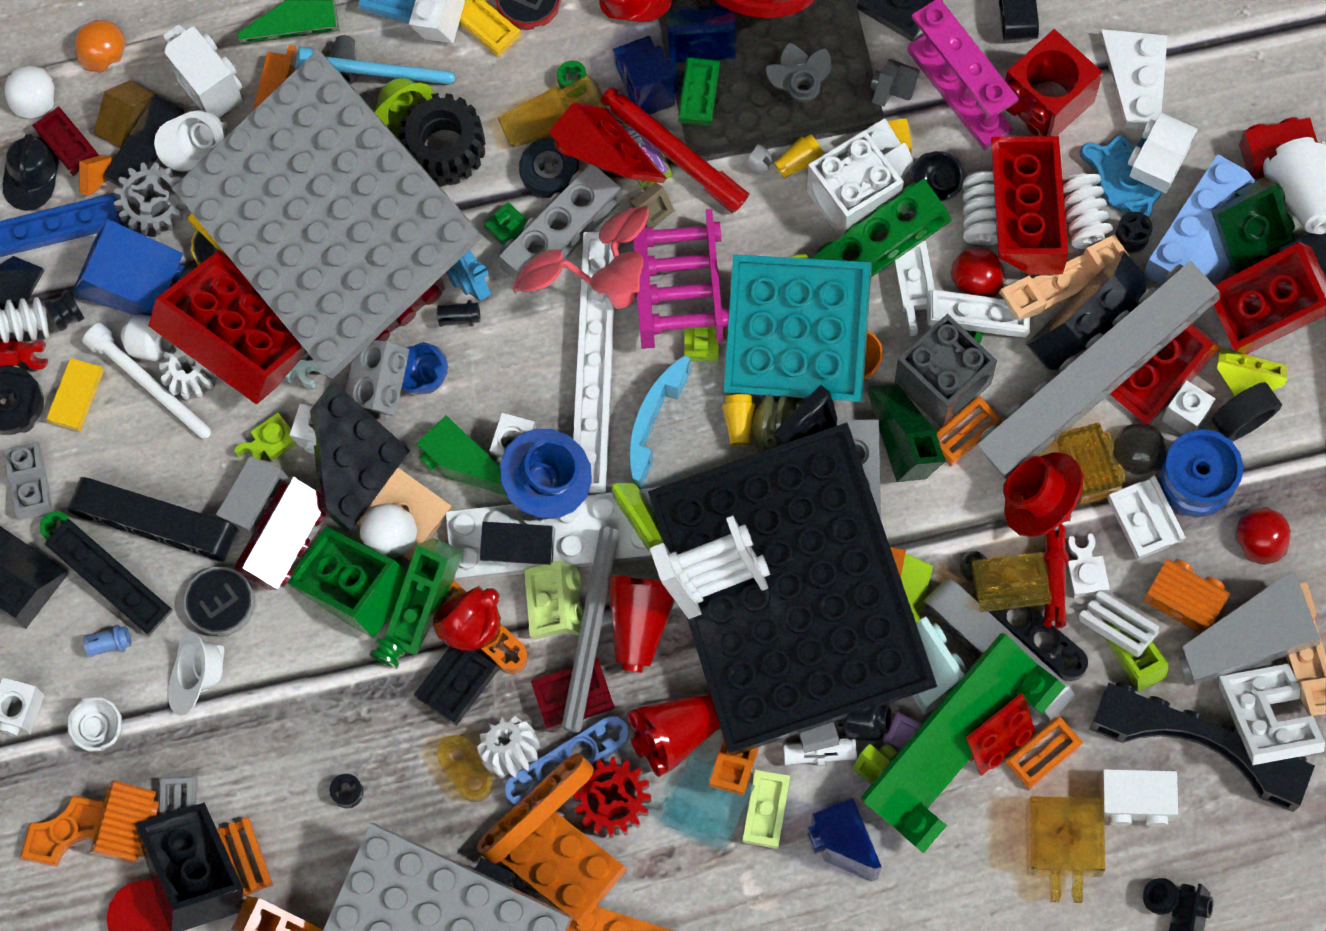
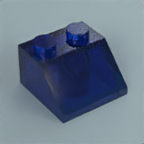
[667,6,736,63]
[807,798,882,882]

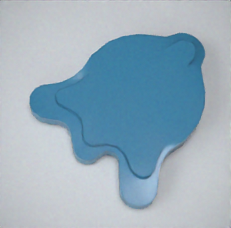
[1080,135,1162,218]

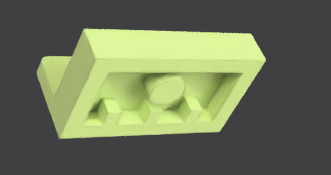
[524,560,584,639]

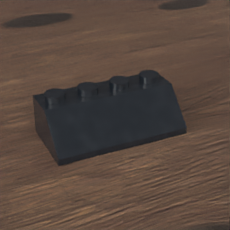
[0,526,69,629]

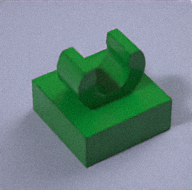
[484,202,528,246]

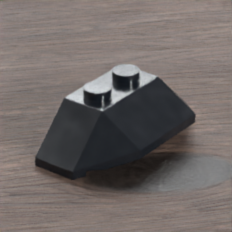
[1026,251,1146,370]

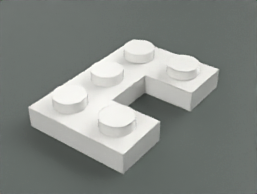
[1219,663,1325,765]

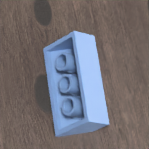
[1144,154,1255,286]

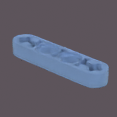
[505,716,629,807]

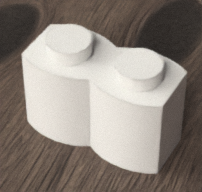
[1128,112,1198,193]

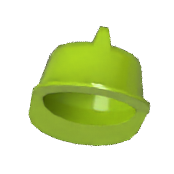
[374,78,434,137]

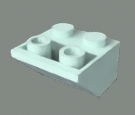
[912,617,967,715]

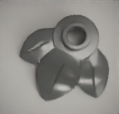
[766,43,831,103]

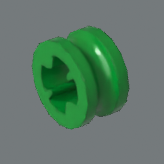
[557,60,588,94]
[40,511,68,540]
[369,638,405,669]

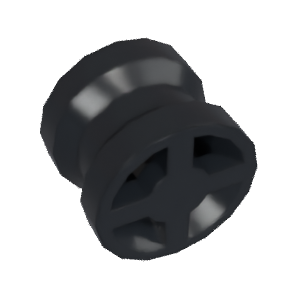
[1115,211,1153,253]
[44,290,85,331]

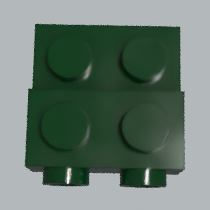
[1211,177,1295,273]

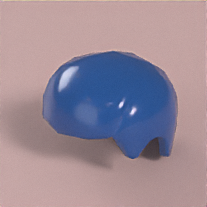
[401,342,448,395]

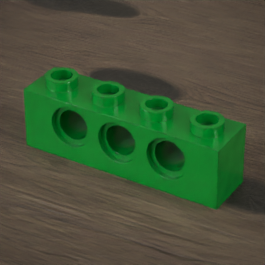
[812,178,952,278]

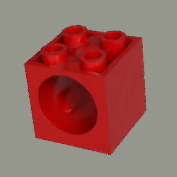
[1005,29,1103,136]

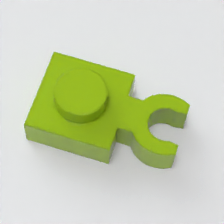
[234,412,297,465]

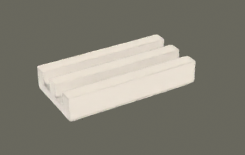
[1079,590,1159,657]

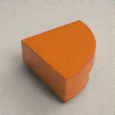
[79,154,112,196]

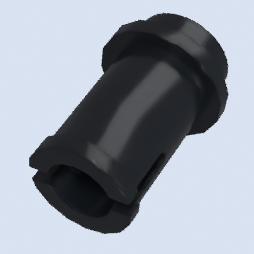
[437,299,481,327]

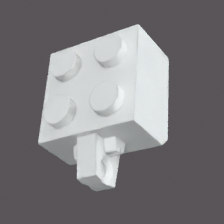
[163,25,243,119]

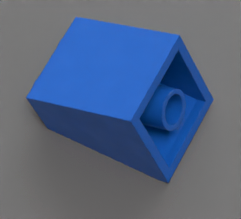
[71,219,184,316]

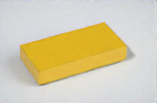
[459,0,521,57]
[46,358,104,432]

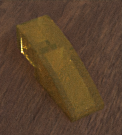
[498,75,609,148]

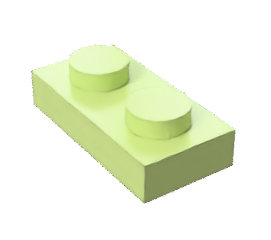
[743,770,791,849]

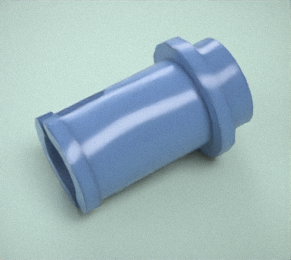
[83,624,132,657]

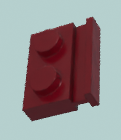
[531,658,615,732]

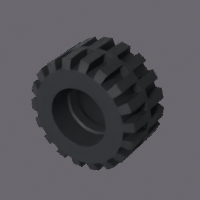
[398,93,486,186]

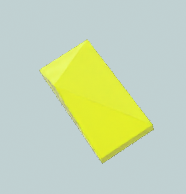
[1217,348,1287,396]

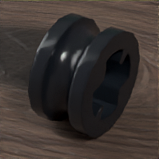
[329,774,364,809]

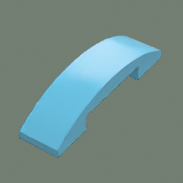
[630,356,691,489]

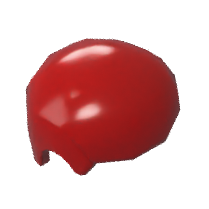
[951,247,1005,297]
[1236,507,1291,565]

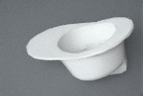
[154,110,228,172]
[168,631,224,716]

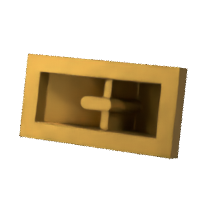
[94,80,158,149]

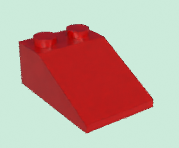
[548,102,667,183]
[1110,323,1221,426]

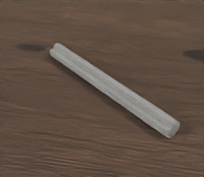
[562,527,619,732]

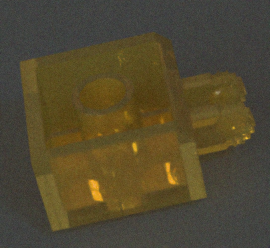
[1026,796,1105,903]

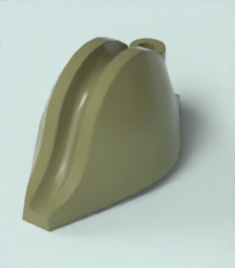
[751,395,797,452]

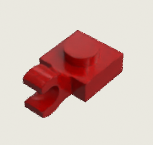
[0,339,48,370]

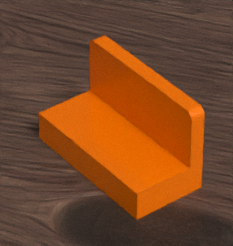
[252,45,297,111]

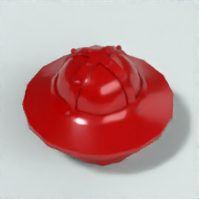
[1003,452,1084,537]

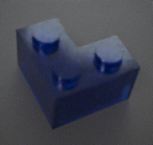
[613,35,678,115]

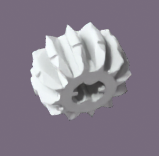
[159,346,217,400]
[477,716,540,779]

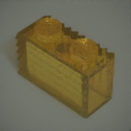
[1057,422,1125,506]

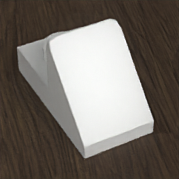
[866,118,914,186]

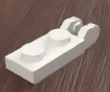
[894,241,935,336]

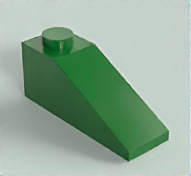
[237,0,340,44]
[416,415,507,496]
[384,538,464,655]

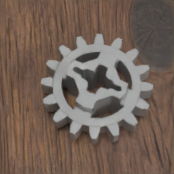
[114,163,187,236]

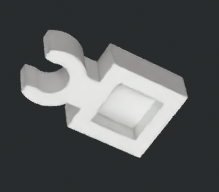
[1067,533,1110,598]

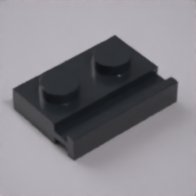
[413,647,499,726]

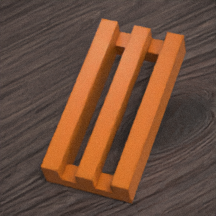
[936,396,1003,467]
[1005,716,1083,791]
[217,817,273,897]

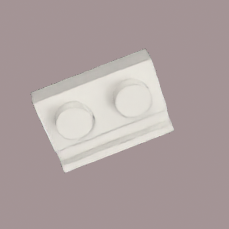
[1107,476,1186,560]

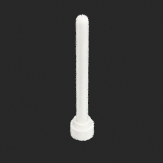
[82,323,211,439]

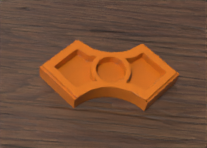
[20,795,104,867]

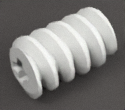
[962,170,997,246]
[1063,173,1113,249]
[0,297,49,343]

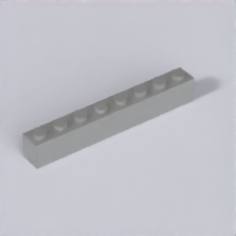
[977,261,1220,479]

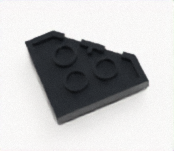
[310,383,410,531]

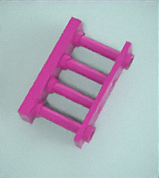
[907,0,1019,151]
[633,209,729,349]

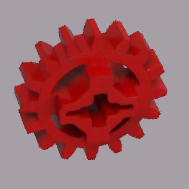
[573,757,652,838]

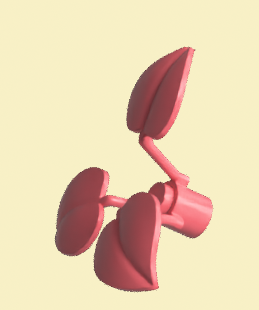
[513,206,649,309]

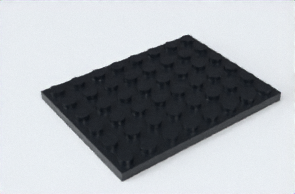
[648,422,938,756]

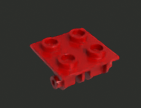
[966,693,1036,776]

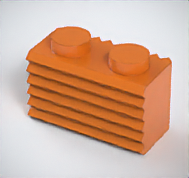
[1143,558,1231,634]
[89,780,159,864]

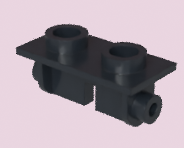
[1169,884,1214,931]

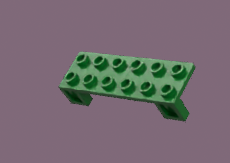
[861,633,1066,853]

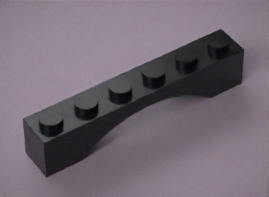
[1089,682,1315,812]

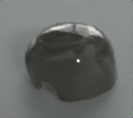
[1112,423,1167,476]

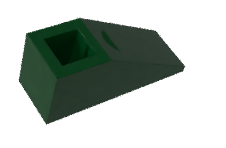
[866,384,946,482]

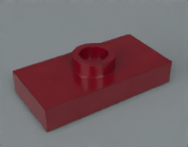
[32,106,99,176]

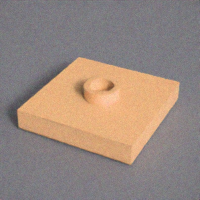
[356,468,453,563]

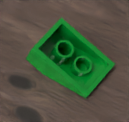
[287,527,407,638]

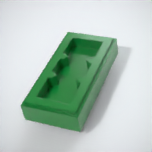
[678,57,720,126]

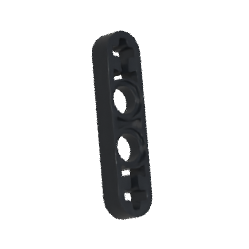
[973,577,1088,681]

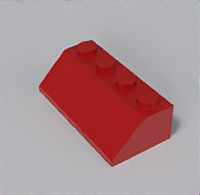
[991,136,1068,275]

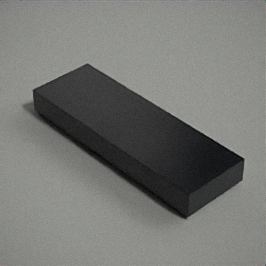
[104,95,185,188]

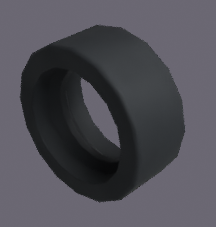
[1211,382,1282,441]

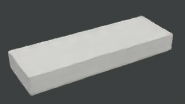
[927,289,1030,338]

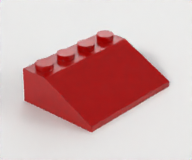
[148,250,307,405]

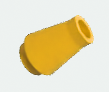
[773,134,825,179]
[721,394,756,446]

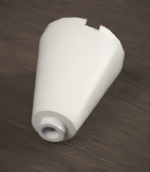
[1263,137,1326,234]

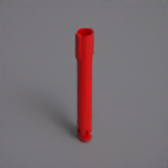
[601,87,750,214]

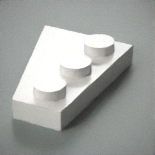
[1100,29,1167,130]

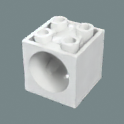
[807,130,904,237]

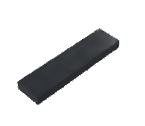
[44,518,173,636]

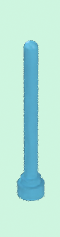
[296,47,455,85]

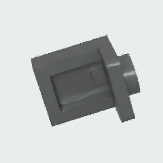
[870,59,920,107]

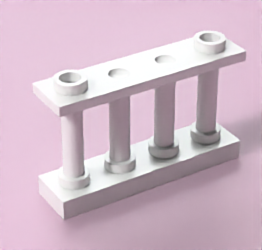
[649,516,770,619]

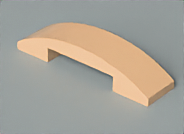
[1000,234,1129,320]
[1285,582,1326,716]

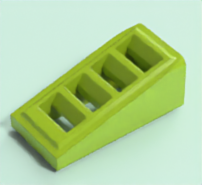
[1104,619,1169,692]

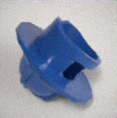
[500,429,592,519]

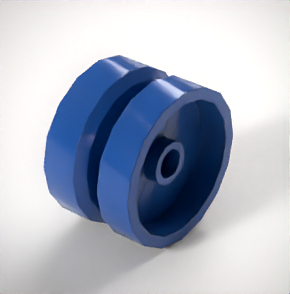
[1158,429,1244,518]

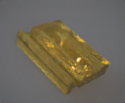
[971,552,1052,612]

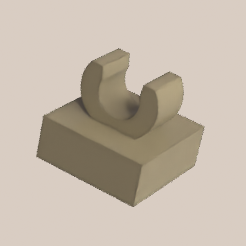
[629,182,675,228]

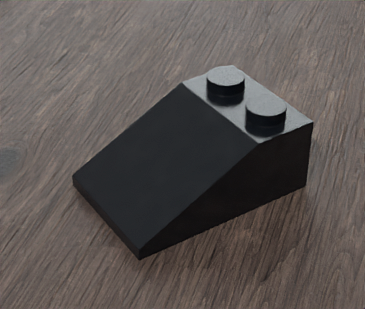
[135,802,243,931]

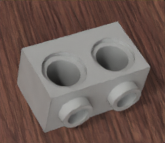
[346,340,410,416]

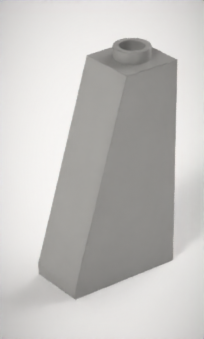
[1179,571,1320,686]

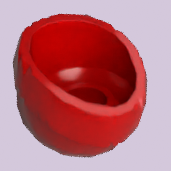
[433,585,501,651]

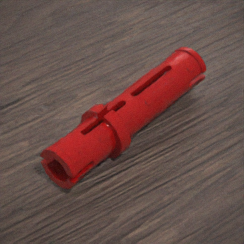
[1041,524,1069,629]

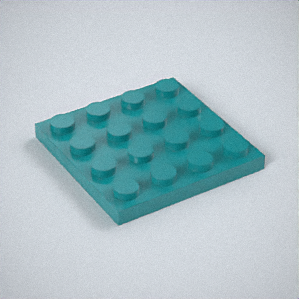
[724,254,872,402]

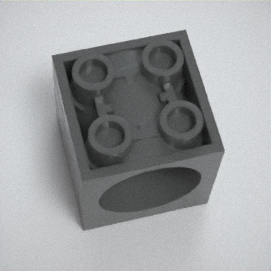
[894,313,997,427]

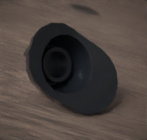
[3,134,59,211]

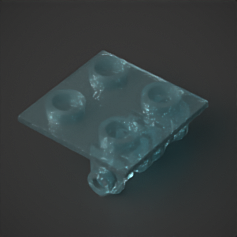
[660,756,755,852]

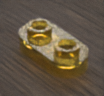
[437,735,493,802]

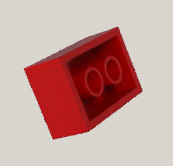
[1214,242,1326,355]

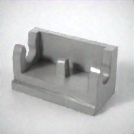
[216,456,289,537]

